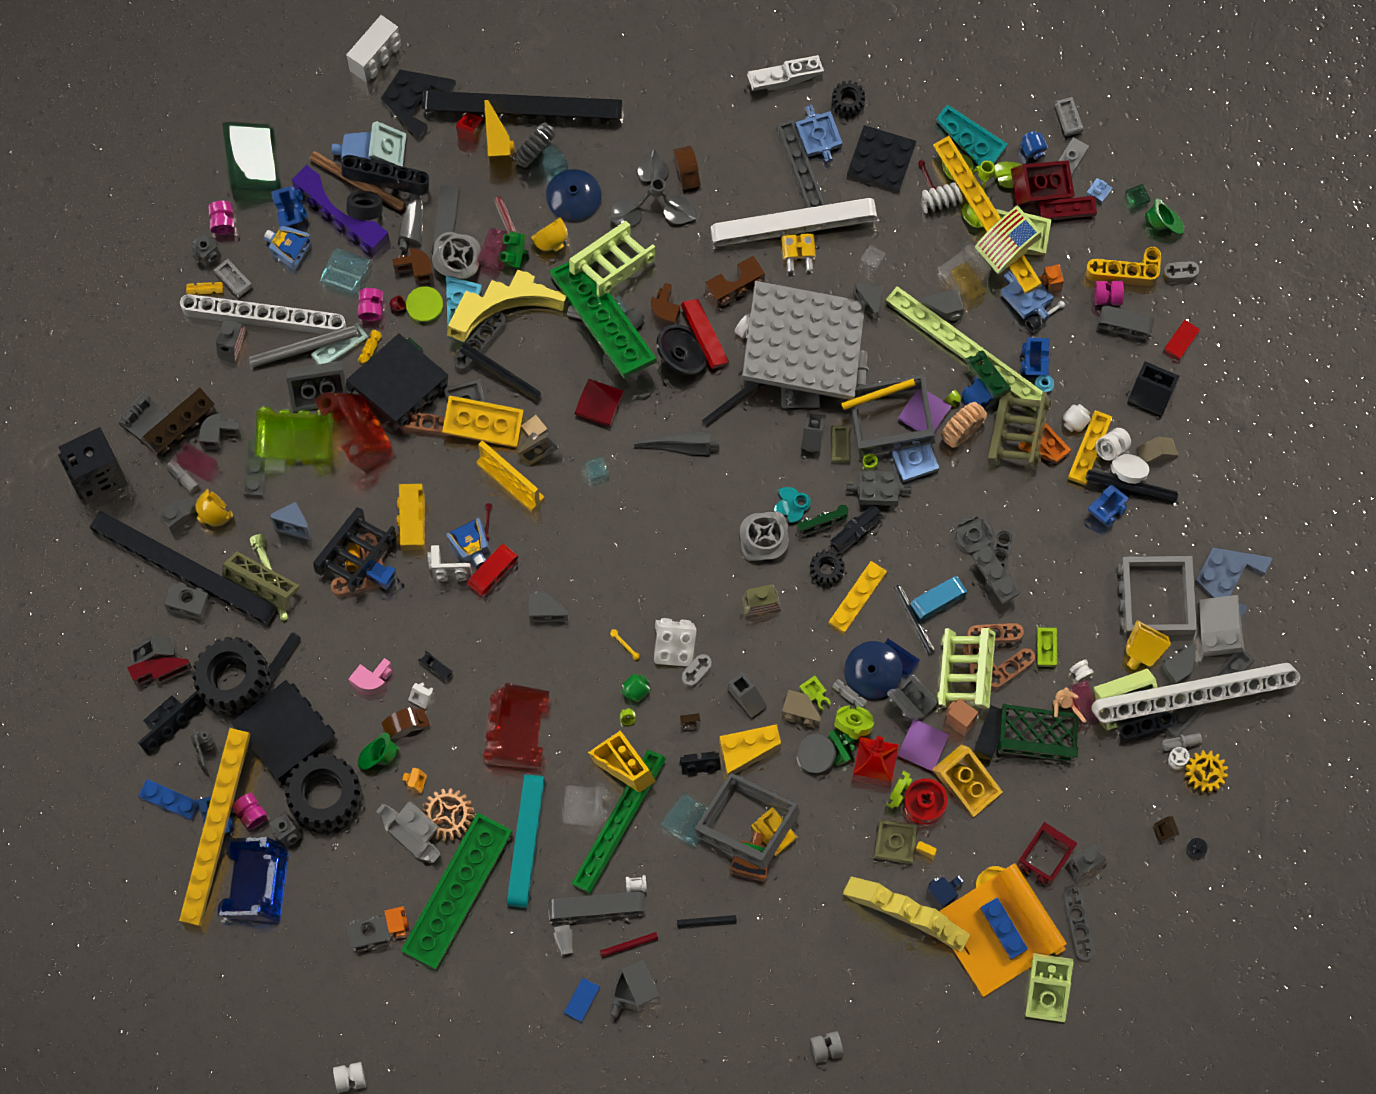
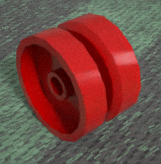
[903,778,948,827]

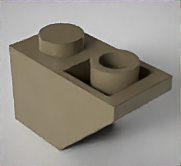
[782,690,821,727]

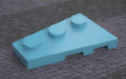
[446,276,482,325]

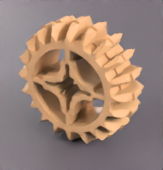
[941,402,987,448]
[421,788,474,841]

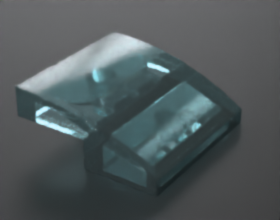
[320,248,370,295]
[660,792,707,847]

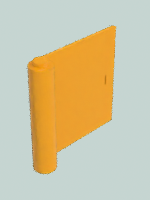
[939,863,1067,997]

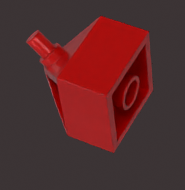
[852,736,899,788]

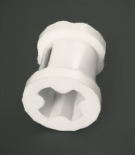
[626,875,647,893]

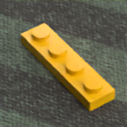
[1068,410,1112,485]
[828,561,887,634]

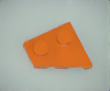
[1018,423,1071,464]

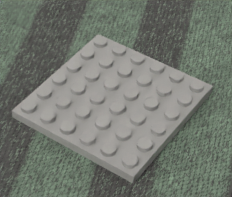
[741,281,865,400]

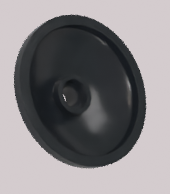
[656,324,708,375]

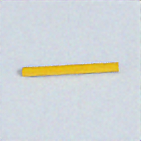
[841,379,916,410]

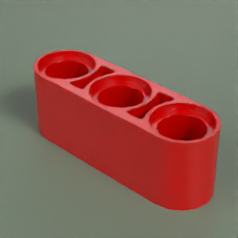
[467,544,519,596]

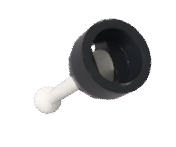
[1025,301,1065,333]

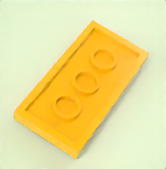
[442,395,524,448]

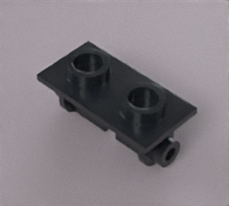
[680,751,721,775]

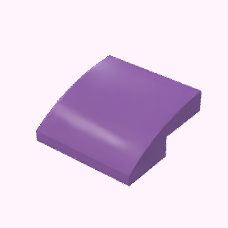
[898,389,952,433]
[897,720,950,771]

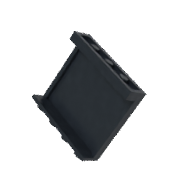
[346,333,448,431]
[231,680,336,785]

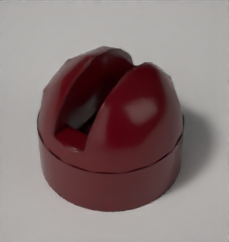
[389,295,406,312]

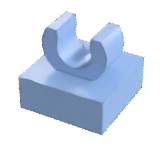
[1086,178,1113,204]

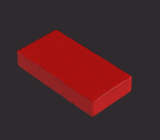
[1164,319,1200,361]

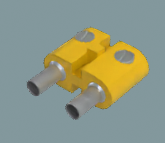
[782,234,816,272]

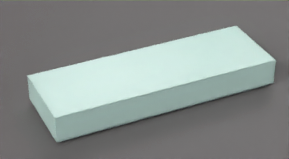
[311,323,368,364]

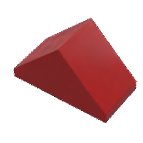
[456,112,485,143]

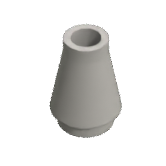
[553,925,573,955]

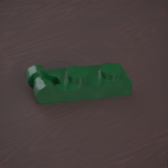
[965,350,1011,399]
[797,505,848,537]

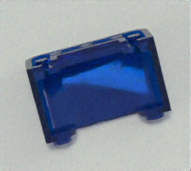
[218,837,288,922]

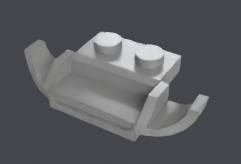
[376,801,440,863]

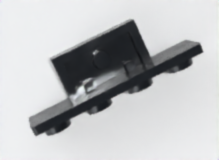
[138,691,206,755]

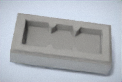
[1055,97,1084,136]
[1058,137,1089,176]
[214,259,253,298]

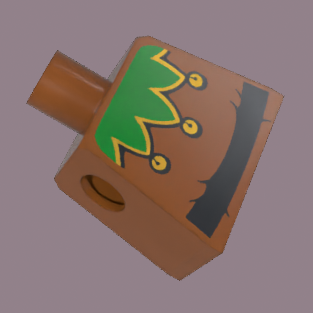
[729,832,768,882]

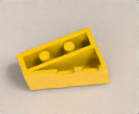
[719,724,781,777]

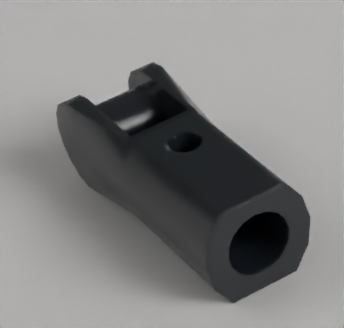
[418,651,453,681]

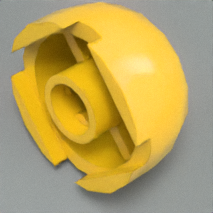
[530,217,568,252]
[195,489,233,527]

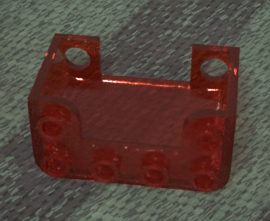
[314,392,392,472]
[483,683,549,769]

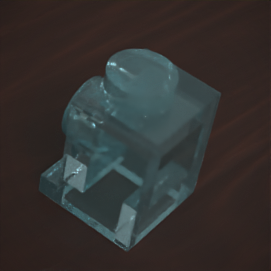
[542,145,568,177]

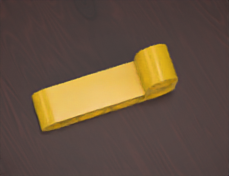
[1085,247,1161,287]

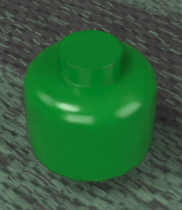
[621,673,650,702]

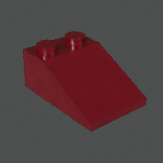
[1011,160,1075,205]

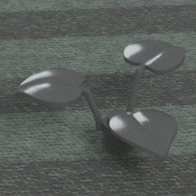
[609,150,696,227]

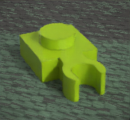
[799,676,831,711]

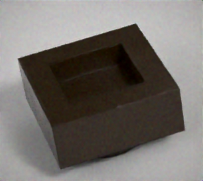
[680,713,700,730]
[1154,816,1179,842]

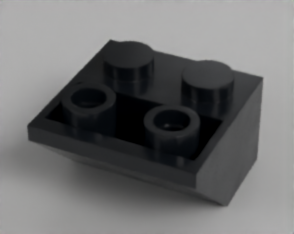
[1128,361,1180,416]

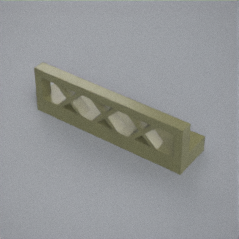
[222,551,299,611]

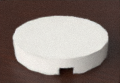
[1111,454,1150,484]

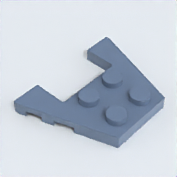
[1195,548,1273,619]

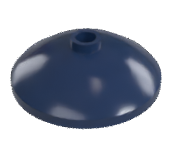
[546,169,602,222]
[844,641,903,699]

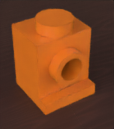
[1039,264,1064,292]
[384,906,409,939]

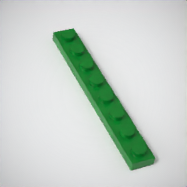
[571,750,666,893]

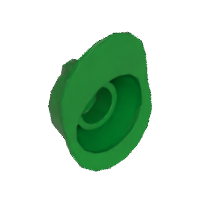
[1145,199,1184,234]
[358,733,400,770]

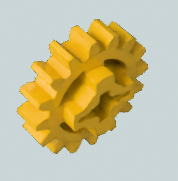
[1185,750,1228,793]

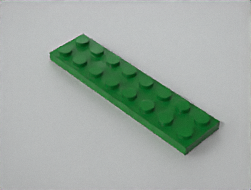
[550,262,657,378]
[401,813,513,970]

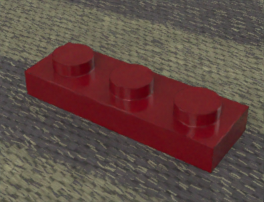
[1039,196,1097,220]

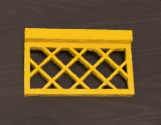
[476,440,545,512]

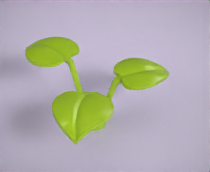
[942,154,1022,228]

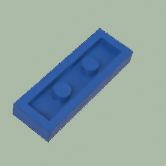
[138,779,199,821]
[980,897,1028,960]

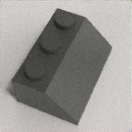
[286,361,349,412]

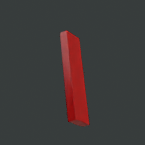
[681,299,729,368]

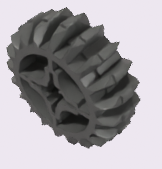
[513,122,556,168]

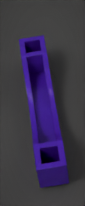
[292,165,390,255]

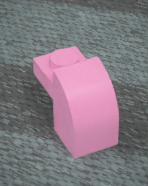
[348,658,392,695]

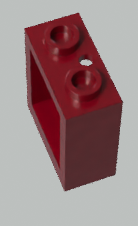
[1017,822,1078,886]

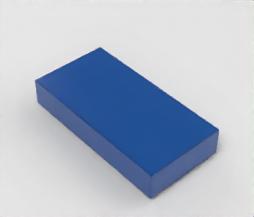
[564,977,600,1023]

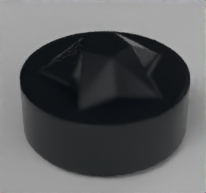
[1187,838,1207,859]

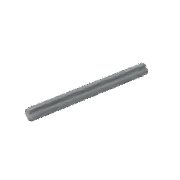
[249,326,358,367]

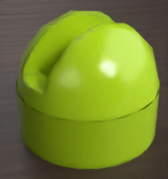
[944,390,961,406]
[863,454,878,470]
[620,708,636,725]

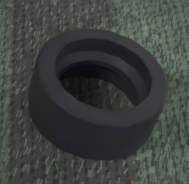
[346,191,382,221]

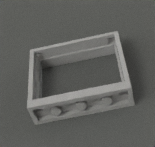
[1118,556,1197,636]

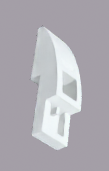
[747,55,824,91]

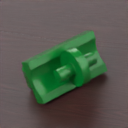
[499,231,529,268]
[828,729,858,766]

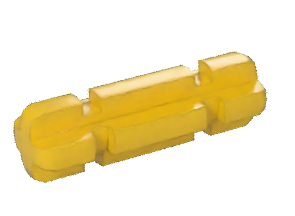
[186,282,223,295]
[358,330,381,364]

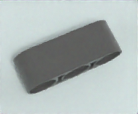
[1098,306,1155,339]
[986,530,1013,587]

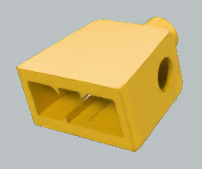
[1125,620,1171,670]

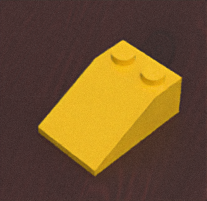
[484,100,515,159]
[932,744,1003,817]

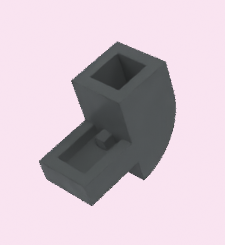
[199,414,242,449]

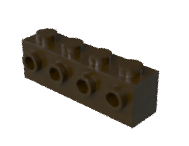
[141,387,215,455]

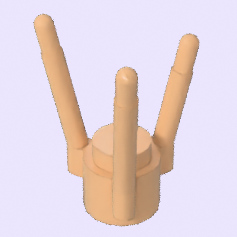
[1053,687,1086,723]

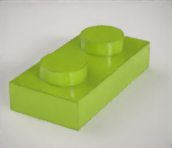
[1037,627,1057,667]

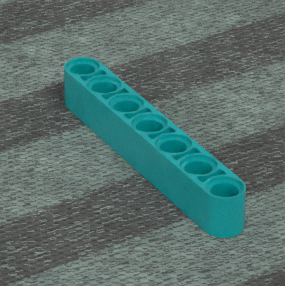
[507,774,545,908]

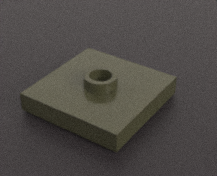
[874,819,918,865]

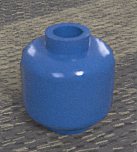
[1020,131,1048,160]

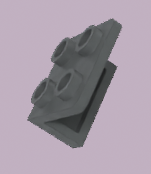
[887,674,939,721]

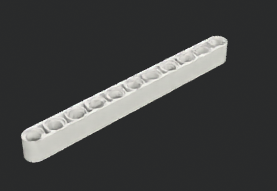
[1092,663,1300,723]

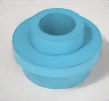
[1035,375,1054,393]

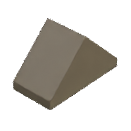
[1136,437,1178,464]

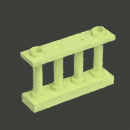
[569,221,655,297]
[937,628,996,709]

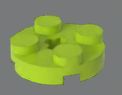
[834,706,874,739]
[886,770,912,809]

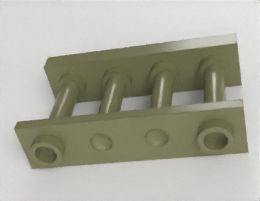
[988,391,1051,470]

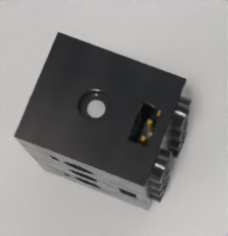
[58,427,128,504]

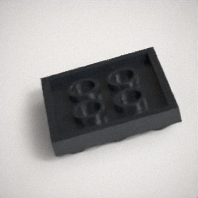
[847,125,917,192]

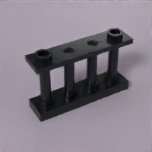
[313,507,397,593]

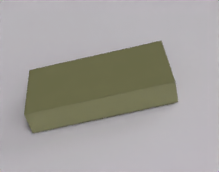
[831,425,851,463]

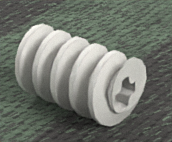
[922,182,963,214]

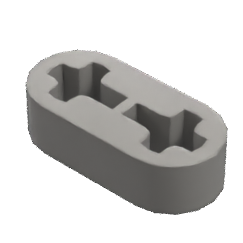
[1163,261,1199,282]
[682,654,712,688]

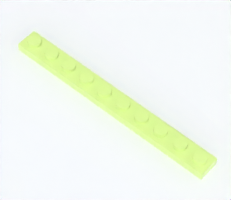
[885,286,1043,411]

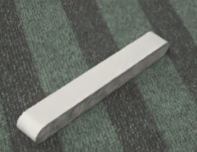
[711,198,877,246]
[180,294,347,335]

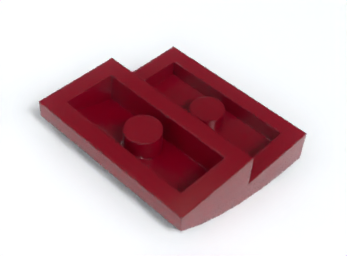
[574,379,624,426]

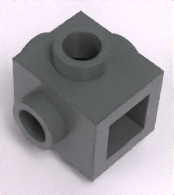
[191,234,220,267]
[269,812,303,847]

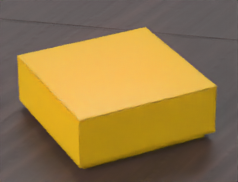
[915,841,937,860]

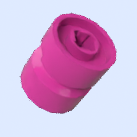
[208,201,235,234]
[1095,281,1124,305]
[358,288,383,321]
[232,793,268,830]

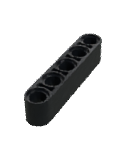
[341,155,429,195]

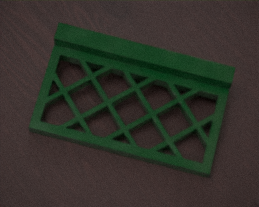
[997,704,1079,762]

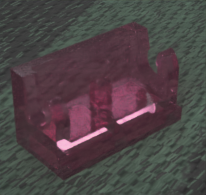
[477,228,508,273]
[176,441,219,482]
[1069,680,1101,726]

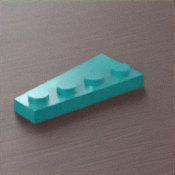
[936,105,1008,166]

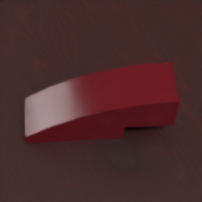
[127,658,192,686]

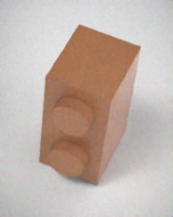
[945,698,978,737]

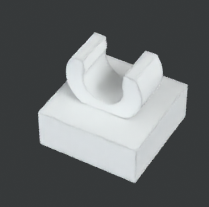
[408,683,433,709]

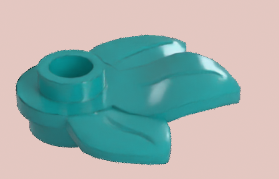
[773,487,811,523]

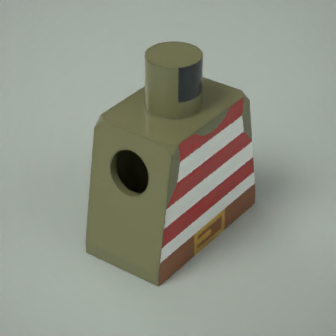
[741,584,781,618]

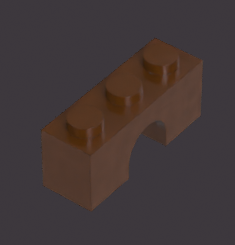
[705,256,765,307]

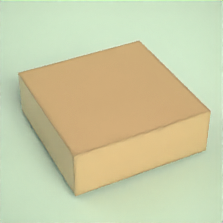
[521,415,548,437]

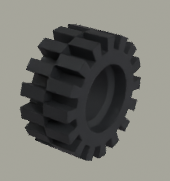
[832,80,865,117]
[810,549,845,587]

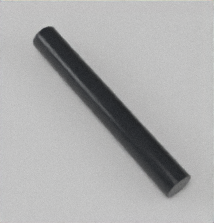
[677,915,737,928]

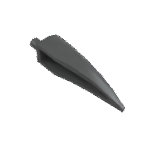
[398,194,423,251]
[634,431,720,455]

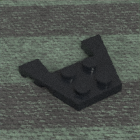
[381,69,456,140]

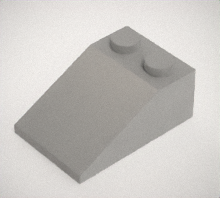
[1199,595,1245,657]

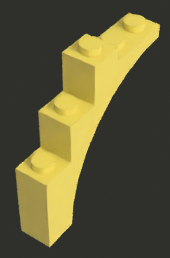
[447,270,567,342]
[843,876,970,952]

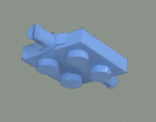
[796,105,843,163]
[1000,271,1054,321]

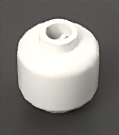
[1062,404,1091,432]

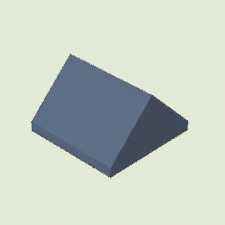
[270,502,312,540]

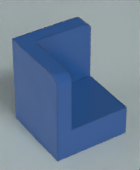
[366,562,396,590]

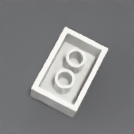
[346,15,401,83]

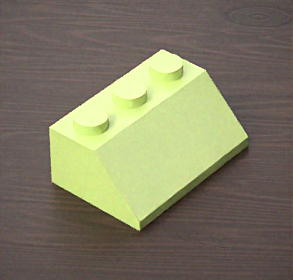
[1093,669,1160,730]

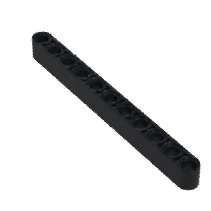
[422,91,623,118]
[89,511,277,625]

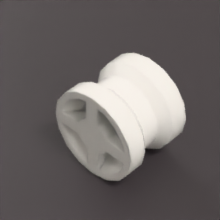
[1070,659,1094,683]
[1168,747,1189,770]

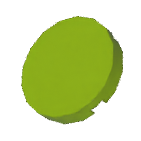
[406,286,443,323]

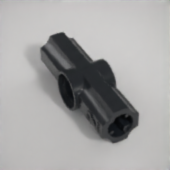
[830,505,883,554]

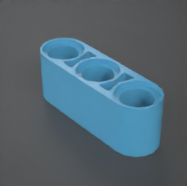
[910,576,968,620]

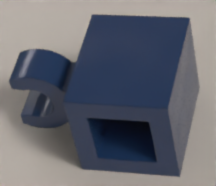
[927,875,964,910]

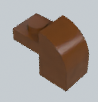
[673,146,701,190]
[392,249,434,283]
[651,283,680,326]
[381,707,431,740]

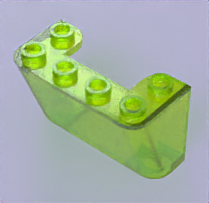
[255,407,333,460]

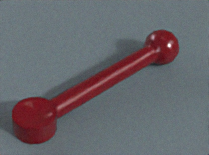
[918,160,936,190]
[485,503,492,541]

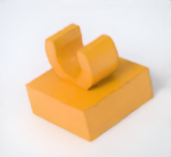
[402,768,427,794]

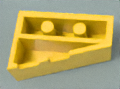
[397,484,425,551]
[588,730,656,792]

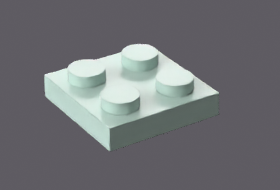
[368,121,406,166]

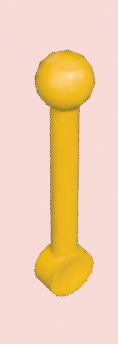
[610,629,640,660]

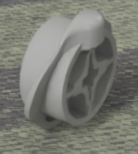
[432,232,481,279]
[740,512,789,561]

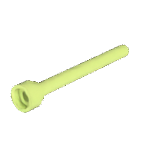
[250,534,288,621]

